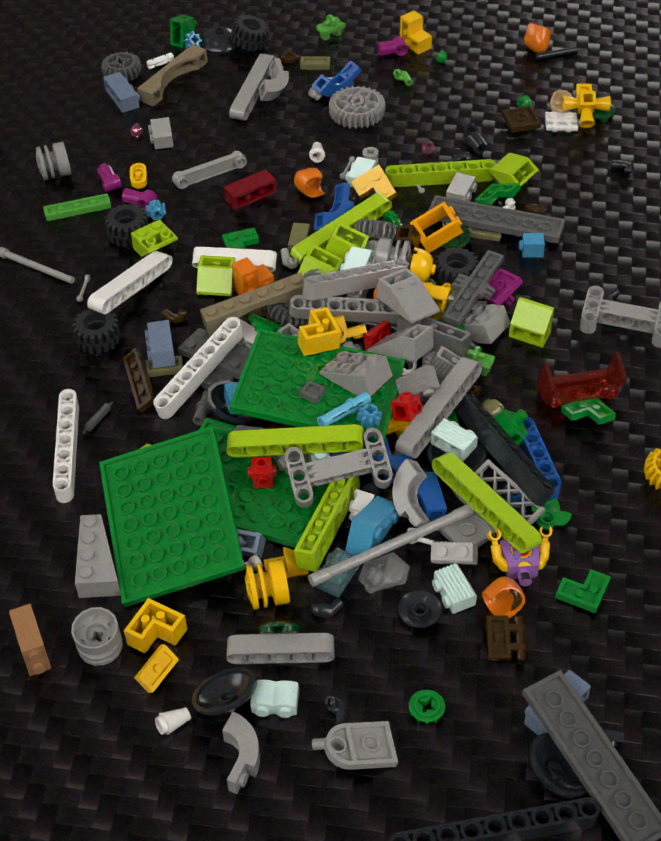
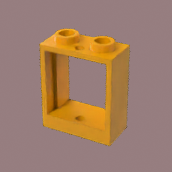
[410,201,463,253]

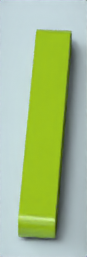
[385,159,496,187]
[290,193,392,265]
[226,424,364,458]
[432,452,542,553]

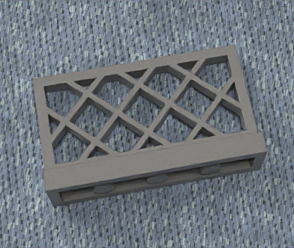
[453,459,546,540]

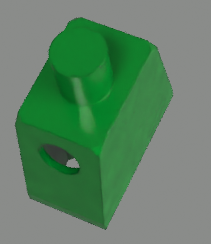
[170,15,197,48]
[494,409,528,446]

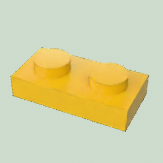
[134,644,179,693]

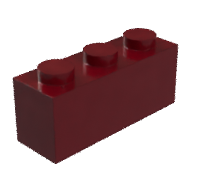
[224,169,277,210]

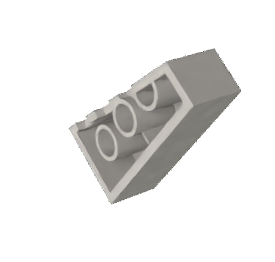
[75,514,121,598]

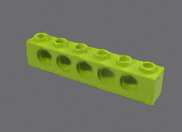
[294,476,360,572]

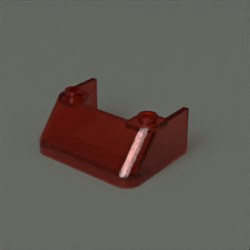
[536,352,627,407]

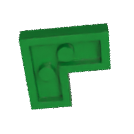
[475,183,521,205]
[222,228,259,249]
[248,313,283,332]
[561,396,616,425]
[555,569,611,614]

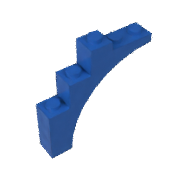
[329,438,447,522]

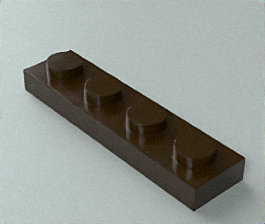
[123,347,155,413]

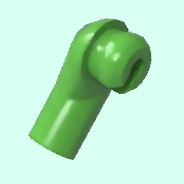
[393,69,413,86]

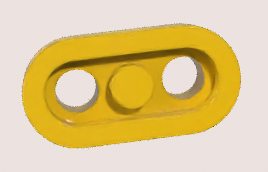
[130,163,147,189]

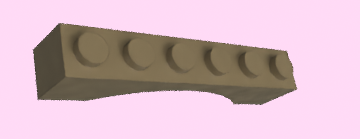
[137,44,208,107]
[200,272,304,336]

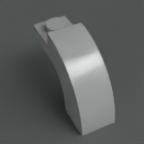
[258,58,289,101]
[392,459,430,527]
[222,711,260,794]

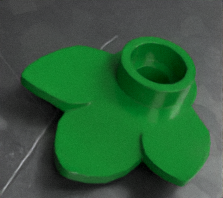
[531,498,572,530]

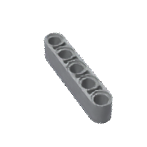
[226,633,334,664]

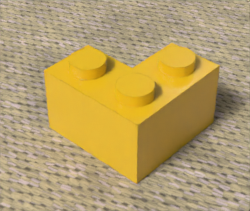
[400,11,432,55]
[351,165,397,200]
[297,307,341,356]
[124,598,187,653]

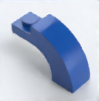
[312,60,362,97]
[314,183,354,231]

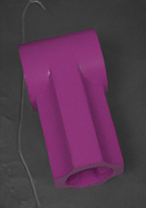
[377,36,408,56]
[97,163,121,192]
[122,188,157,212]

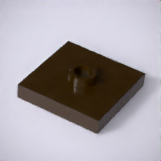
[502,105,542,133]

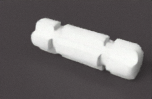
[146,53,174,69]

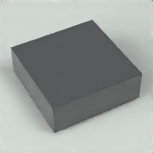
[299,380,326,404]

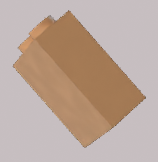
[9,604,51,676]

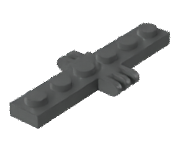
[442,250,504,327]

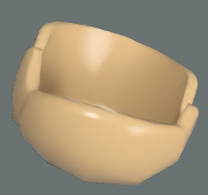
[550,90,574,113]

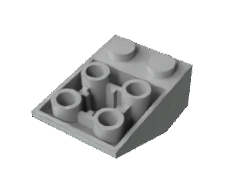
[376,268,440,324]
[444,303,511,344]
[367,324,434,362]
[320,351,393,397]

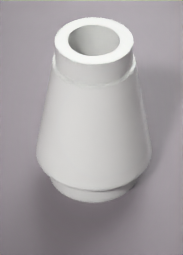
[309,142,325,162]
[155,707,191,735]

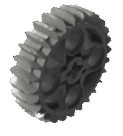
[329,85,385,129]

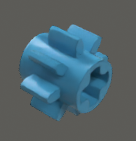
[183,31,202,48]
[145,200,166,221]
[356,404,382,428]

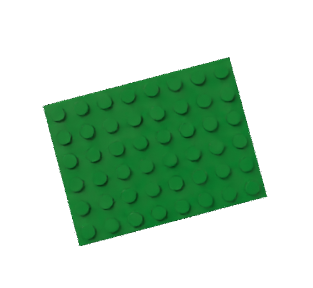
[229,328,405,443]
[199,418,330,548]
[99,426,245,607]

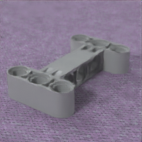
[580,286,661,348]
[285,428,393,508]

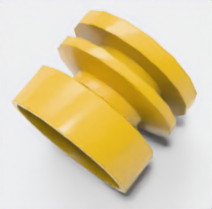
[245,559,290,610]

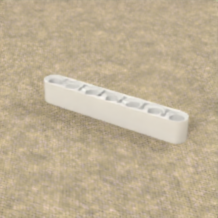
[87,251,172,314]
[154,317,244,419]
[53,389,79,503]

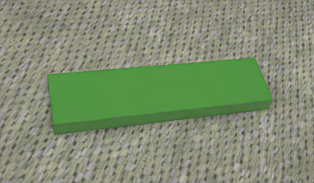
[43,193,111,221]

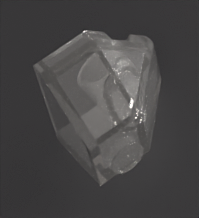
[359,552,410,593]

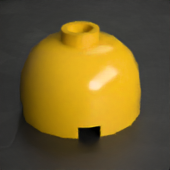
[409,247,436,282]

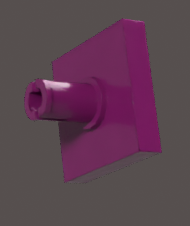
[483,268,523,306]

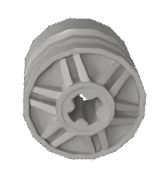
[36,142,71,181]
[375,238,411,269]
[71,607,123,666]

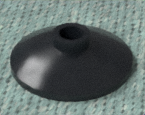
[398,590,442,628]

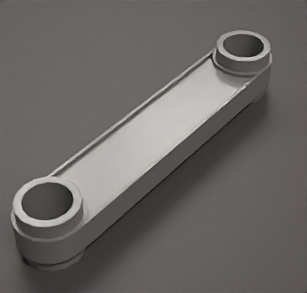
[172,151,247,189]

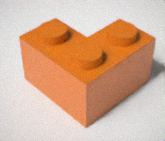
[232,257,274,295]

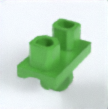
[316,14,346,40]
[464,346,495,376]

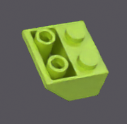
[489,153,539,186]
[131,219,178,257]
[325,221,370,264]
[298,244,344,277]
[197,255,236,296]
[509,297,554,348]

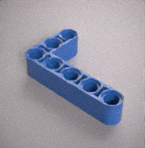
[503,417,561,509]

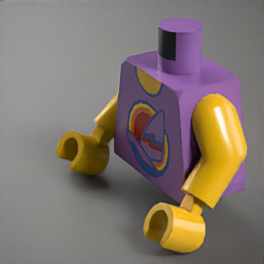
[487,526,552,586]

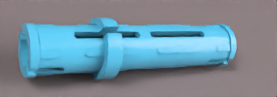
[317,392,371,426]

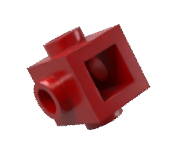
[391,392,422,422]
[248,457,277,489]

